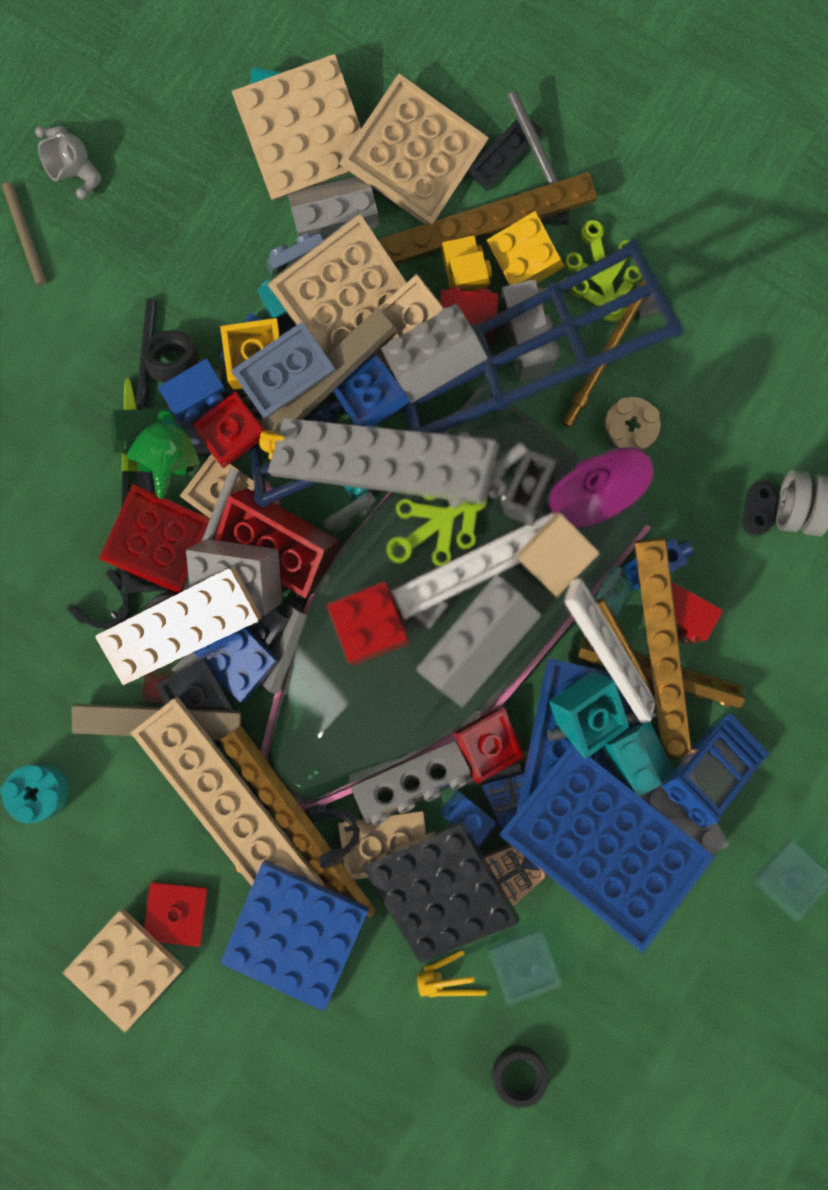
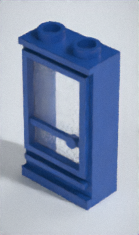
[661,713,770,829]

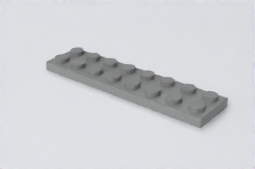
[268,418,499,504]

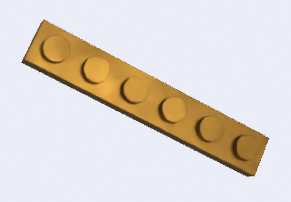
[578,636,745,708]

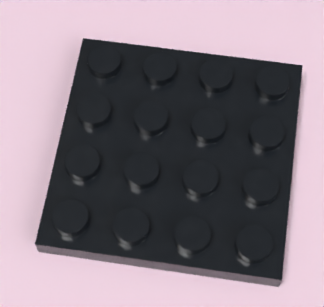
[363,820,520,963]

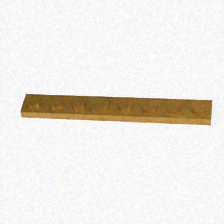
[380,172,597,265]
[635,537,692,759]
[219,726,376,920]

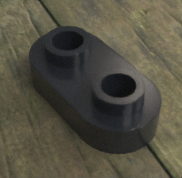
[742,481,777,536]

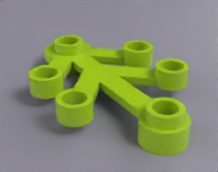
[565,220,642,322]
[387,492,487,567]

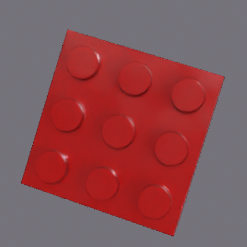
[99,484,210,593]

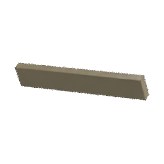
[259,307,397,432]
[72,703,242,740]

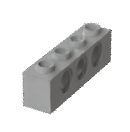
[351,740,470,825]

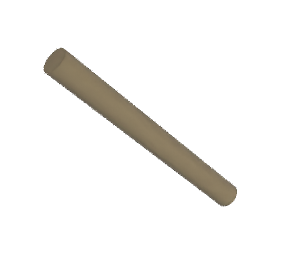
[2,182,47,286]

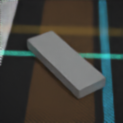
[261,605,308,694]

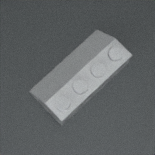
[416,575,541,708]

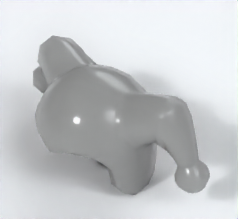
[35,126,102,199]

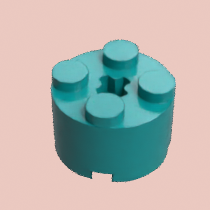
[1,763,69,823]

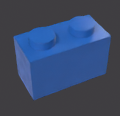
[158,359,228,422]

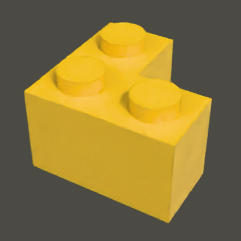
[441,236,492,292]

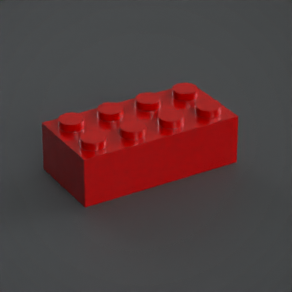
[214,488,340,598]

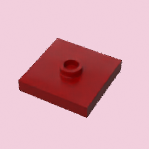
[192,391,265,469]
[454,706,524,784]
[144,881,208,947]

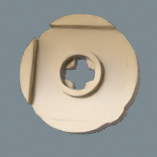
[604,397,661,450]

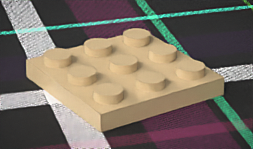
[63,908,185,1032]

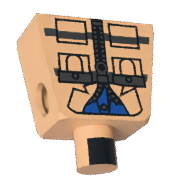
[483,844,546,906]

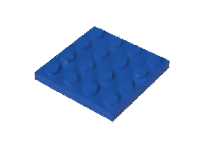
[220,860,369,1011]

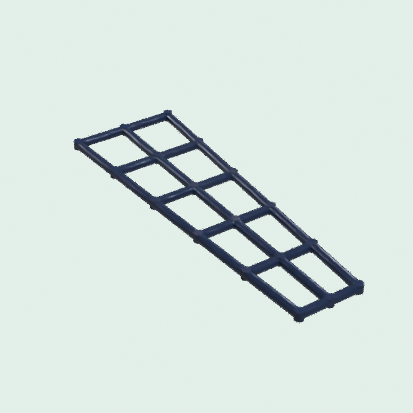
[250,240,684,508]

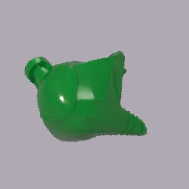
[127,409,200,499]

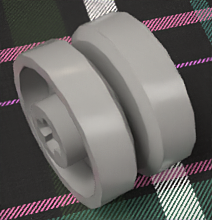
[776,470,828,537]

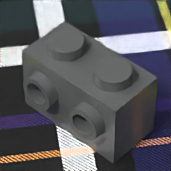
[500,450,557,527]

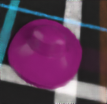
[550,446,653,528]

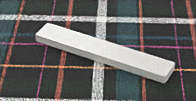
[391,513,554,620]
[564,579,656,723]

